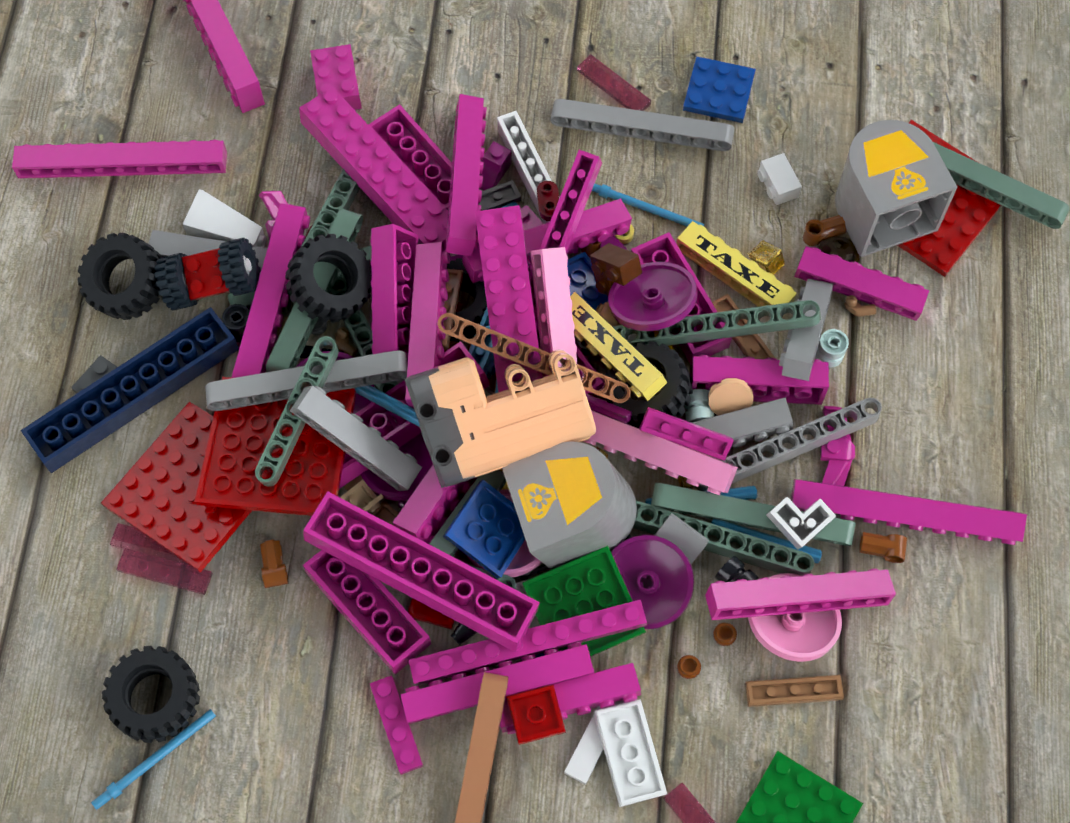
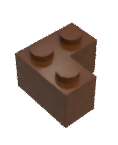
[590,243,642,296]

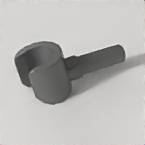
[519,565,550,581]

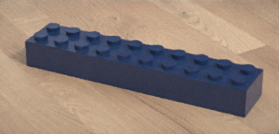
[20,307,239,473]

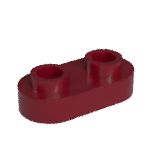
[537,181,559,221]

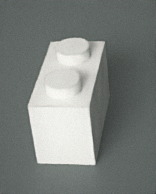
[758,153,802,205]

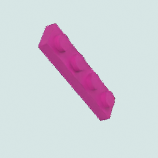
[639,407,734,461]
[369,675,423,775]

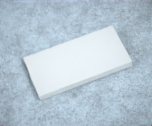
[594,699,667,807]

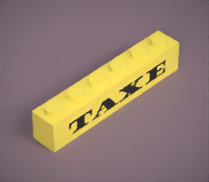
[676,221,797,307]
[570,292,667,402]

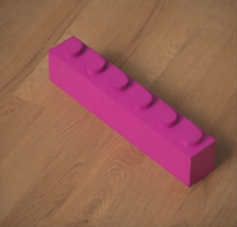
[794,246,929,321]
[500,663,641,734]

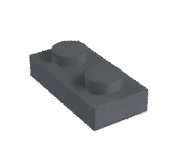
[478,180,521,211]
[71,355,117,393]

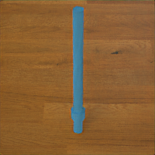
[592,183,705,227]
[91,709,216,810]

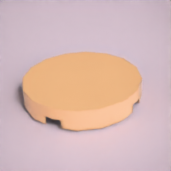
[708,378,753,416]

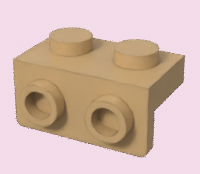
[340,479,384,514]

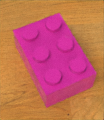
[310,44,362,110]

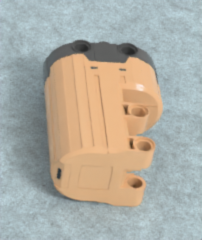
[404,349,596,488]

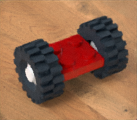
[155,238,261,311]

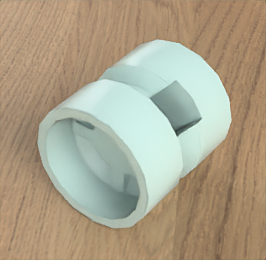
[816,329,849,368]
[685,389,714,423]

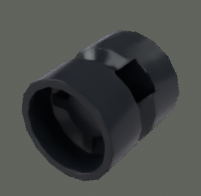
[222,304,250,343]
[715,556,759,582]

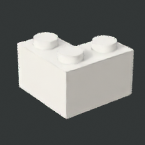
[766,497,836,550]

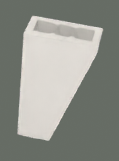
[183,189,266,248]

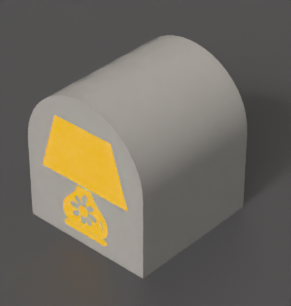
[835,120,957,258]
[502,441,637,570]

